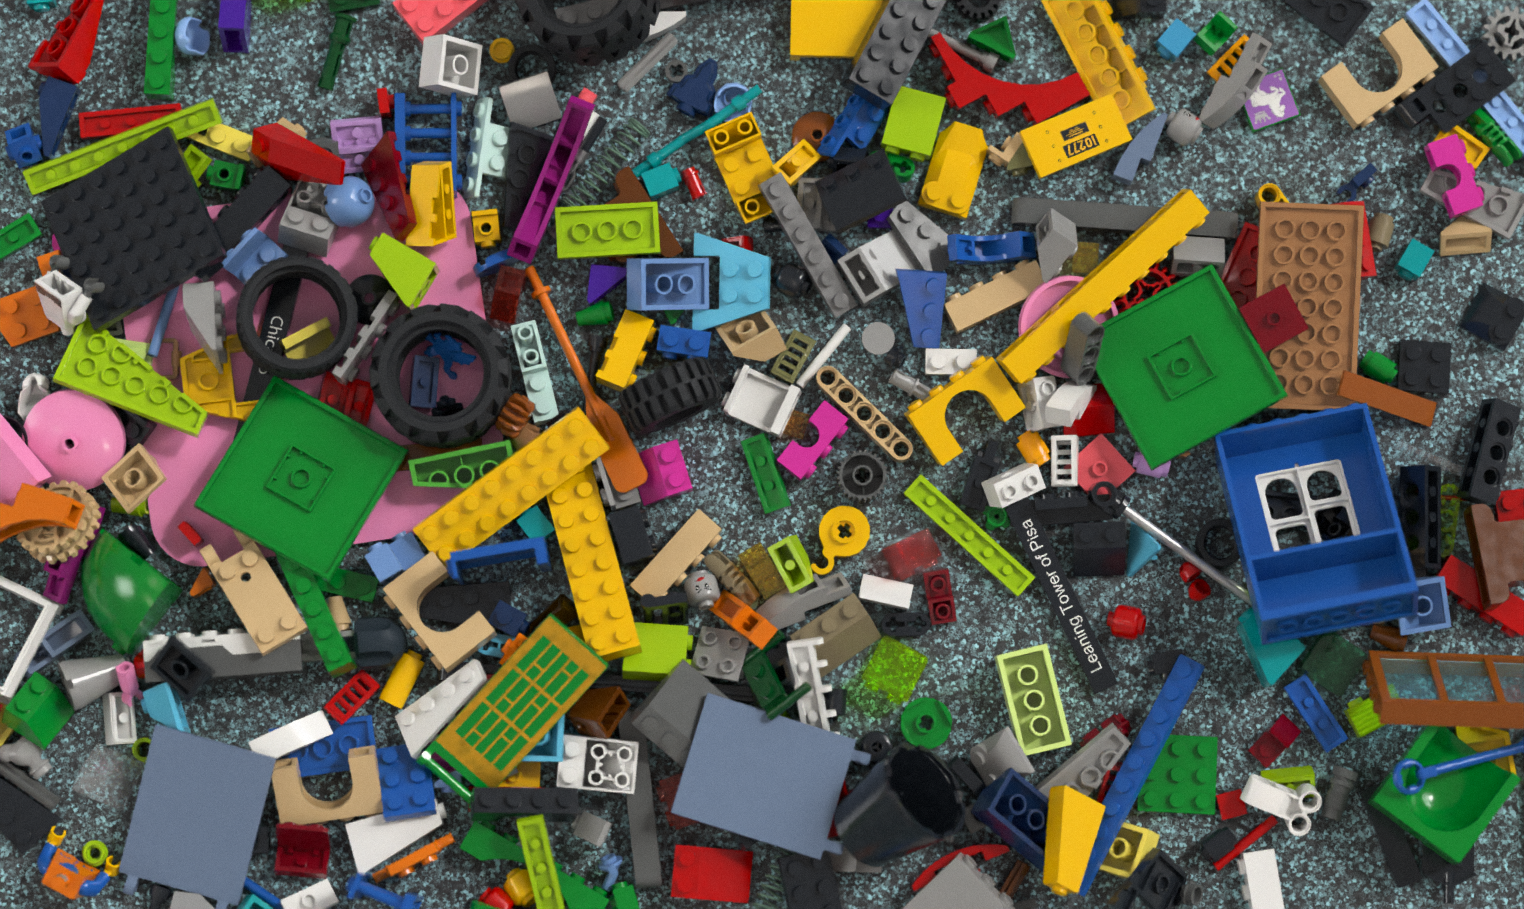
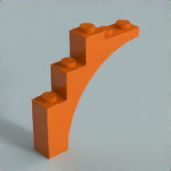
[0,483,85,543]

